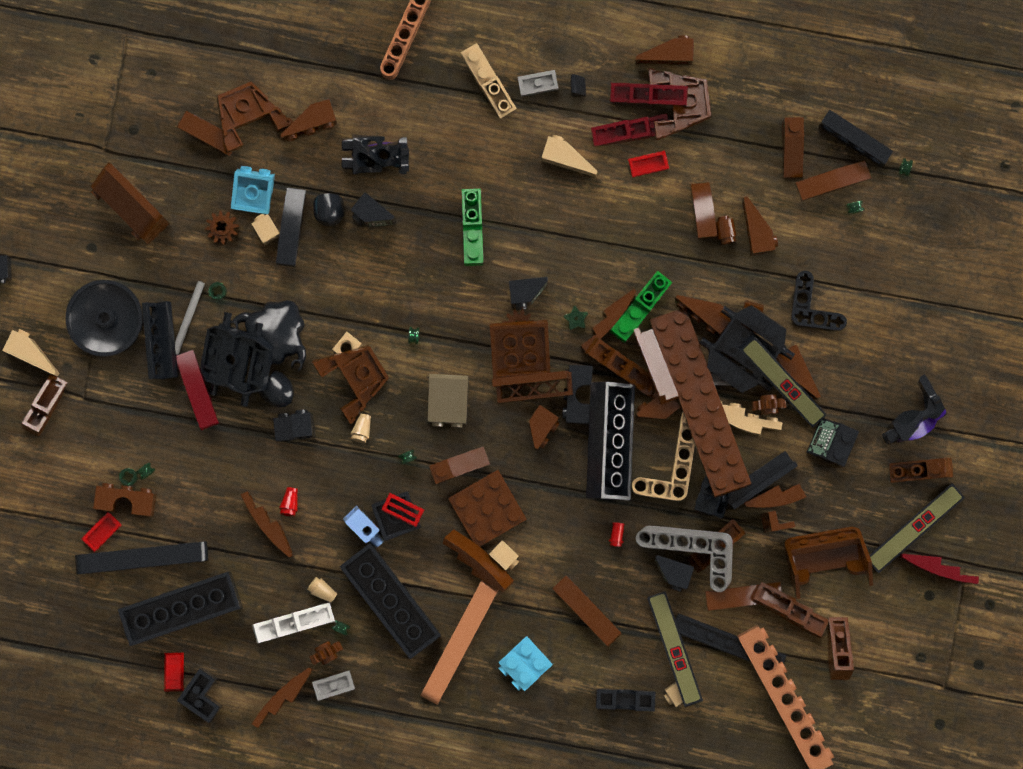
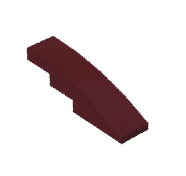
[610,82,688,105]
[591,114,669,147]
[176,350,219,430]
[900,554,979,584]

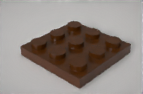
[490,320,550,379]
[448,470,527,547]

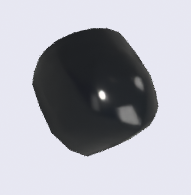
[313,193,345,227]
[258,371,294,408]

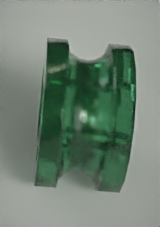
[899,158,913,177]
[846,201,865,215]
[208,282,227,300]
[408,327,420,345]
[398,449,417,465]
[136,462,155,480]
[119,468,138,486]
[331,619,351,635]

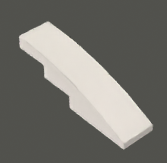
[252,602,335,643]

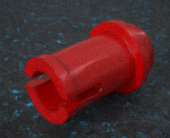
[609,522,625,547]

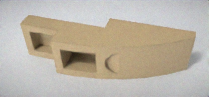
[460,43,516,118]
[721,401,782,435]

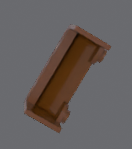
[90,162,170,245]
[785,527,873,599]

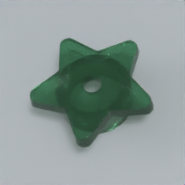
[563,306,588,330]

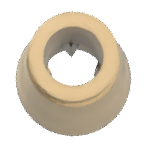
[350,413,371,443]
[307,577,337,603]

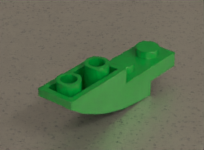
[462,189,484,266]
[610,271,672,343]

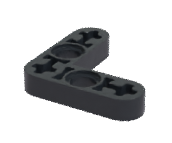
[791,271,847,331]

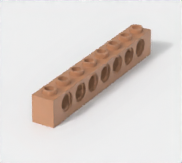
[737,625,834,769]

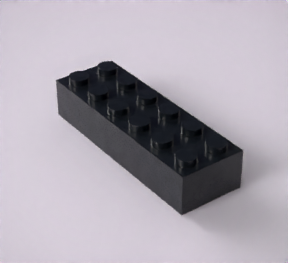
[586,382,635,500]
[339,543,442,659]
[118,571,243,646]

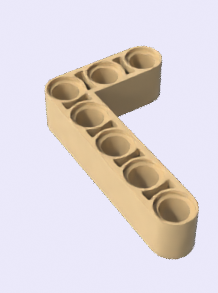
[631,412,695,501]

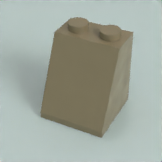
[428,374,469,428]

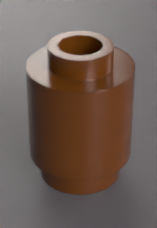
[716,216,737,245]

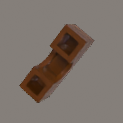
[93,483,156,517]

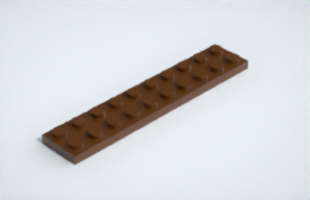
[650,309,752,498]

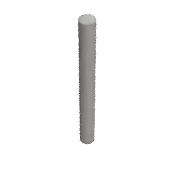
[175,281,205,355]

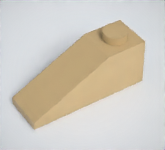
[541,135,597,178]
[2,329,59,377]

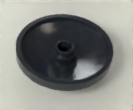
[65,280,143,357]

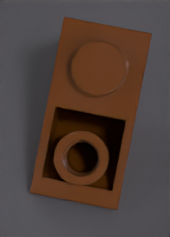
[636,393,680,420]
[529,405,560,450]

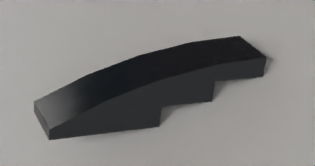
[276,188,306,267]

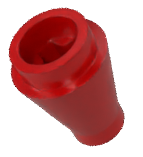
[279,487,298,517]

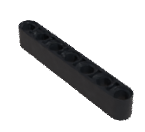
[75,541,209,575]

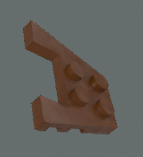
[648,68,711,140]
[217,82,293,154]
[311,345,389,424]

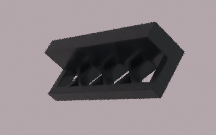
[818,110,893,168]
[142,301,178,380]
[728,451,798,510]

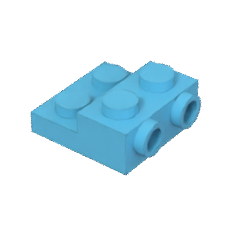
[231,166,275,214]
[498,636,553,691]

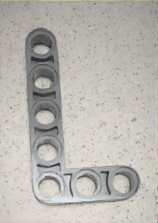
[636,525,733,592]

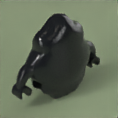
[230,300,306,372]

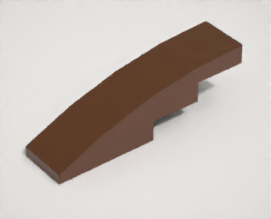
[795,161,871,202]
[581,289,637,353]
[585,337,655,397]
[240,491,294,558]
[442,529,514,592]
[552,576,622,647]
[705,582,782,611]
[753,582,829,638]
[252,667,314,728]

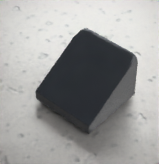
[571,74,586,97]

